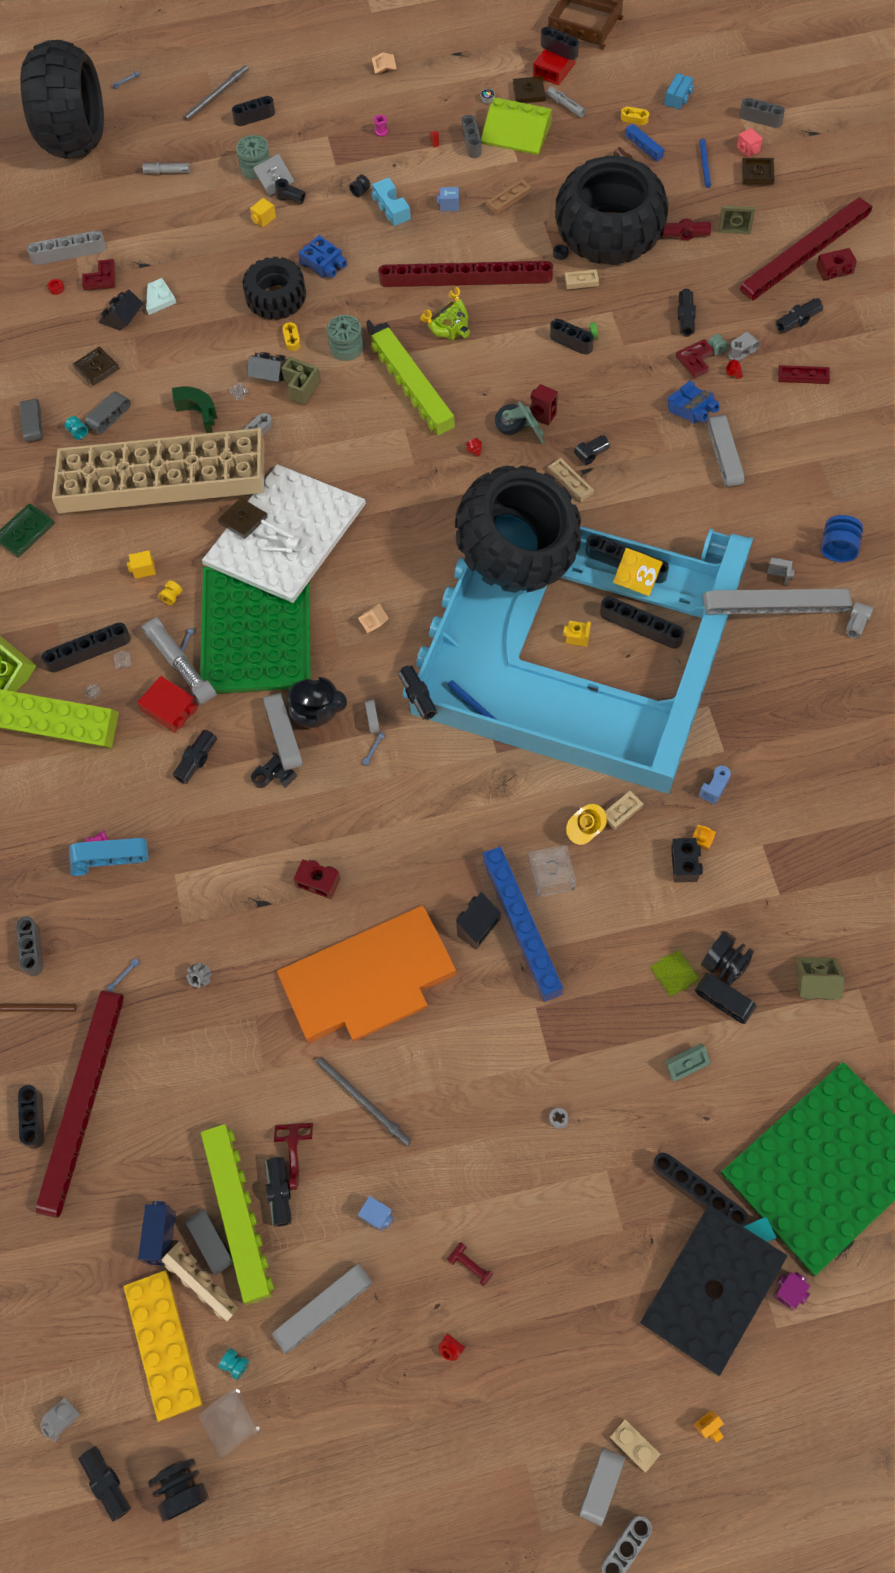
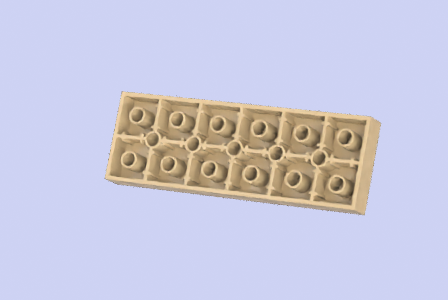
[52,428,265,513]

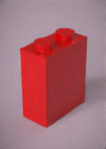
[533,49,576,86]
[137,676,198,733]

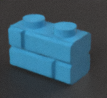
[664,73,694,110]

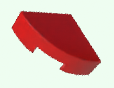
[430,131,439,148]

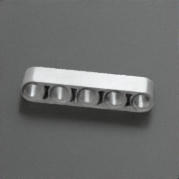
[27,231,107,265]
[707,415,744,487]
[262,693,303,771]
[272,1264,373,1354]

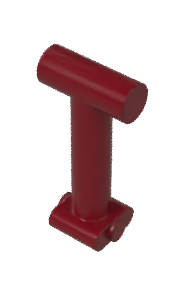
[446,1242,493,1286]

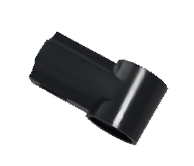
[275,178,306,205]
[574,435,610,465]

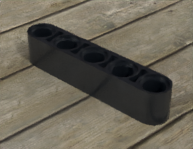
[585,535,669,584]
[600,597,684,649]
[41,623,131,673]
[652,1153,748,1226]

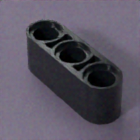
[541,27,579,60]
[232,96,275,126]
[550,319,594,355]
[695,973,757,1024]
[18,1085,44,1149]

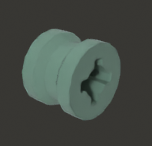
[708,334,729,356]

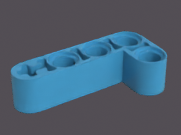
[68,838,149,876]

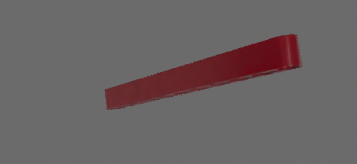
[740,197,872,301]
[378,261,553,287]
[36,990,124,1218]

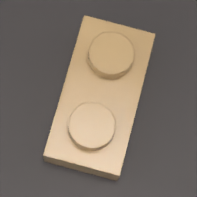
[564,269,599,289]
[605,791,643,830]
[610,1419,661,1473]

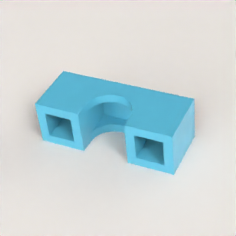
[371,178,411,226]

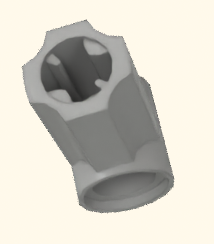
[845,602,873,639]

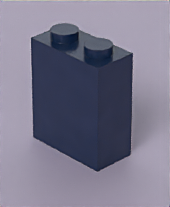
[138,1201,176,1266]

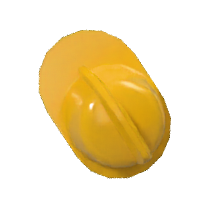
[566,804,607,845]

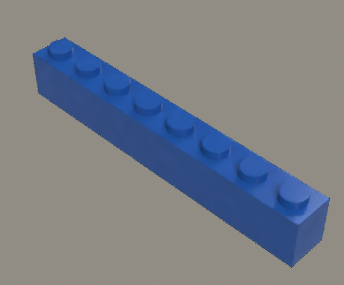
[483,846,563,1002]

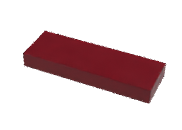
[778,365,830,384]

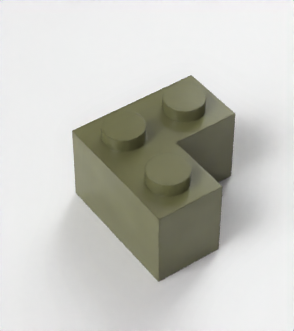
[281,357,321,405]

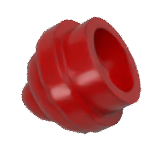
[466,438,482,456]

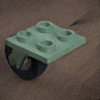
[495,401,545,444]

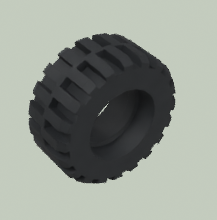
[242,256,306,320]

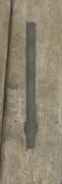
[184,65,249,121]
[316,1057,412,1147]

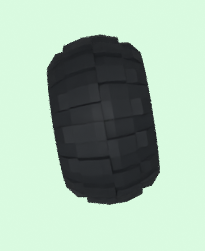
[20,40,104,159]
[555,156,668,265]
[455,465,582,593]

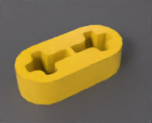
[621,107,649,125]
[283,322,301,351]

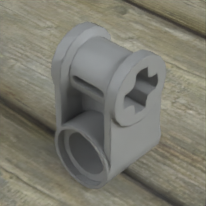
[728,332,760,361]

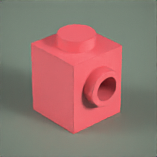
[737,128,763,157]

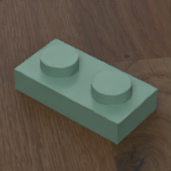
[665,1043,711,1082]

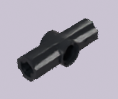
[678,289,696,337]
[776,298,823,333]
[398,665,437,720]
[172,730,217,784]
[265,1157,292,1227]
[78,1446,132,1522]

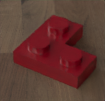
[82,259,115,290]
[676,339,714,379]

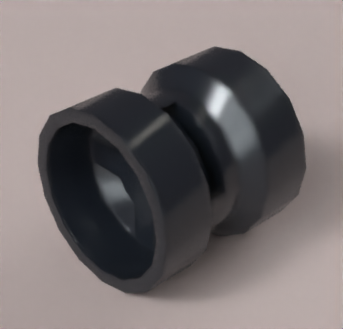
[349,174,371,197]

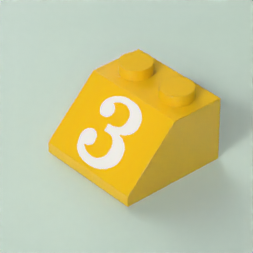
[613,548,663,597]

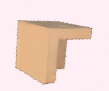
[372,52,397,74]
[358,603,389,633]

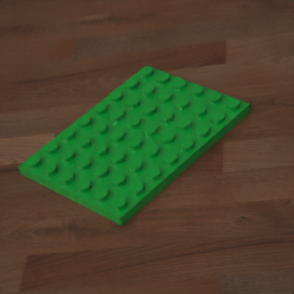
[200,567,311,694]
[721,1062,895,1277]

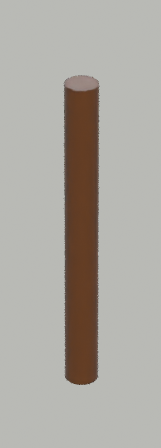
[0,1003,77,1012]

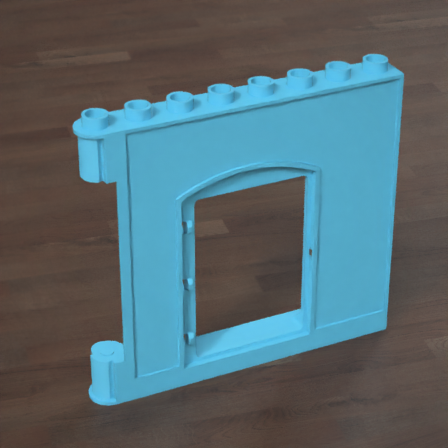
[403,515,753,794]

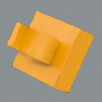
[692,825,716,851]
[693,1410,724,1443]

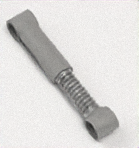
[141,617,217,705]

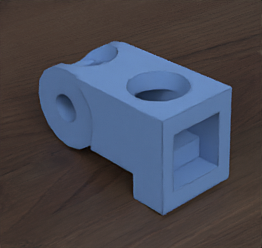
[698,766,731,805]

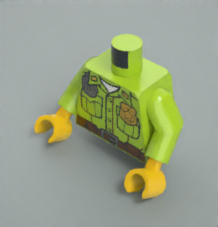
[420,287,470,340]

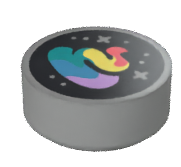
[480,89,495,104]

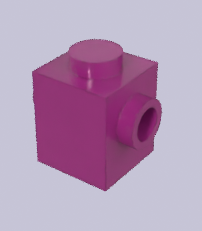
[773,1272,810,1311]

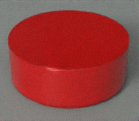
[47,279,65,295]

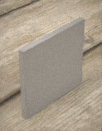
[253,154,295,196]

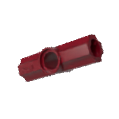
[662,218,711,241]

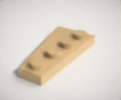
[162,1241,238,1321]

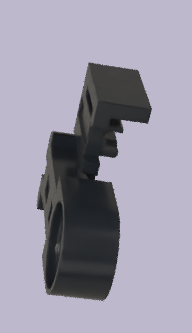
[251,752,297,788]

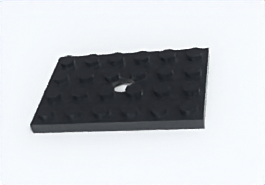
[640,1205,788,1377]

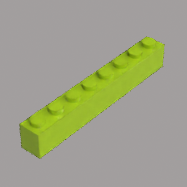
[371,327,455,436]
[201,1124,274,1305]

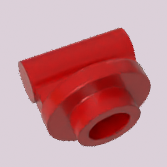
[726,359,743,379]
[439,1333,466,1361]

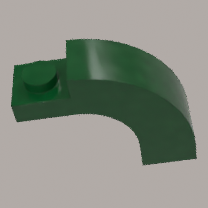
[172,386,218,433]

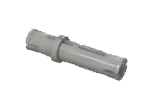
[547,86,586,118]
[143,162,190,175]

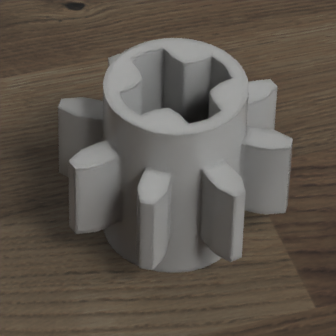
[186,962,212,989]

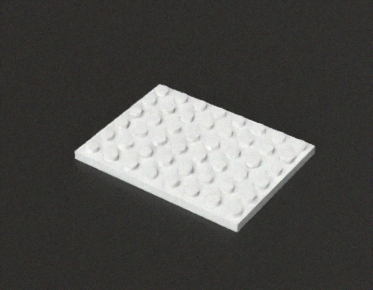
[202,464,366,603]

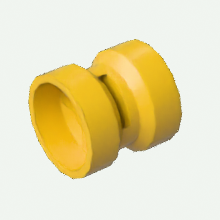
[158,580,183,606]

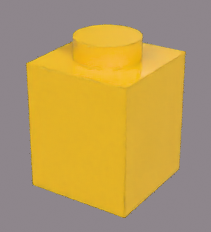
[250,198,276,227]
[127,550,156,579]

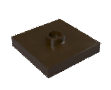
[513,76,546,103]
[742,157,775,185]
[73,346,120,386]
[218,498,268,539]

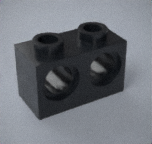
[671,838,703,882]

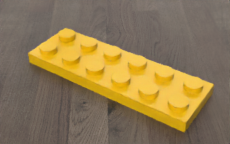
[124,1270,203,1422]

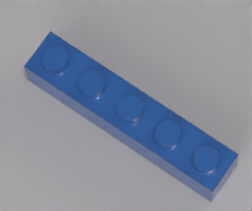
[625,124,665,162]

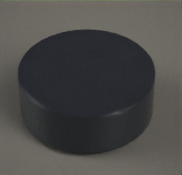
[553,245,569,260]

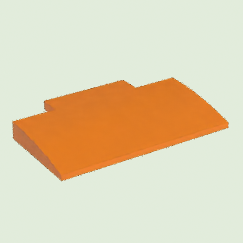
[277,905,457,1043]

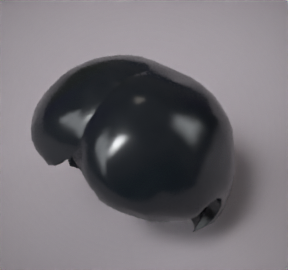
[288,677,347,728]

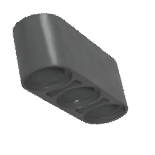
[740,98,785,128]
[462,115,481,158]
[85,391,131,434]
[20,398,43,442]
[16,916,43,976]
[185,1208,234,1276]

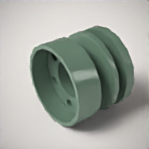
[236,135,270,179]
[327,315,364,361]

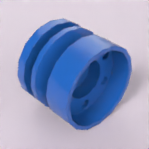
[821,515,863,562]

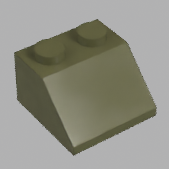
[718,206,755,234]
[795,957,845,1000]

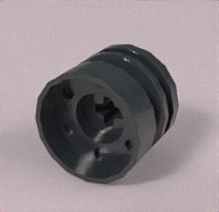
[701,931,755,986]
[148,1458,209,1522]

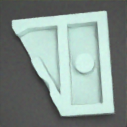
[146,278,176,315]

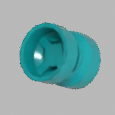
[64,416,88,440]
[218,1348,250,1381]

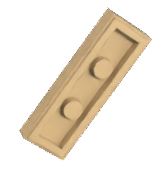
[547,458,594,503]

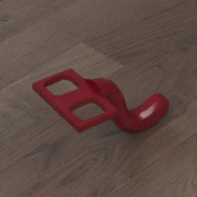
[274,1123,313,1190]

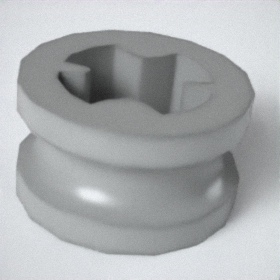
[549,1108,569,1129]

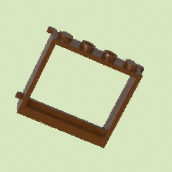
[548,0,623,50]

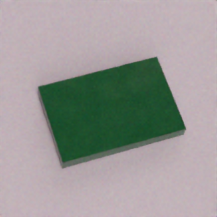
[0,503,55,558]

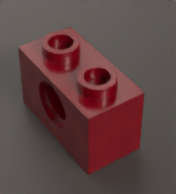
[816,248,857,281]
[530,384,558,426]
[293,859,340,899]

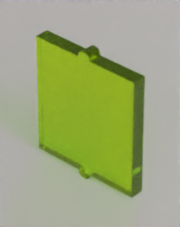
[651,950,699,997]

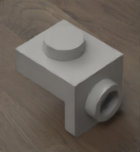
[767,558,795,585]
[40,1398,80,1442]

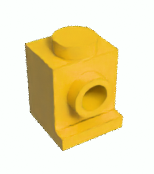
[563,621,591,647]

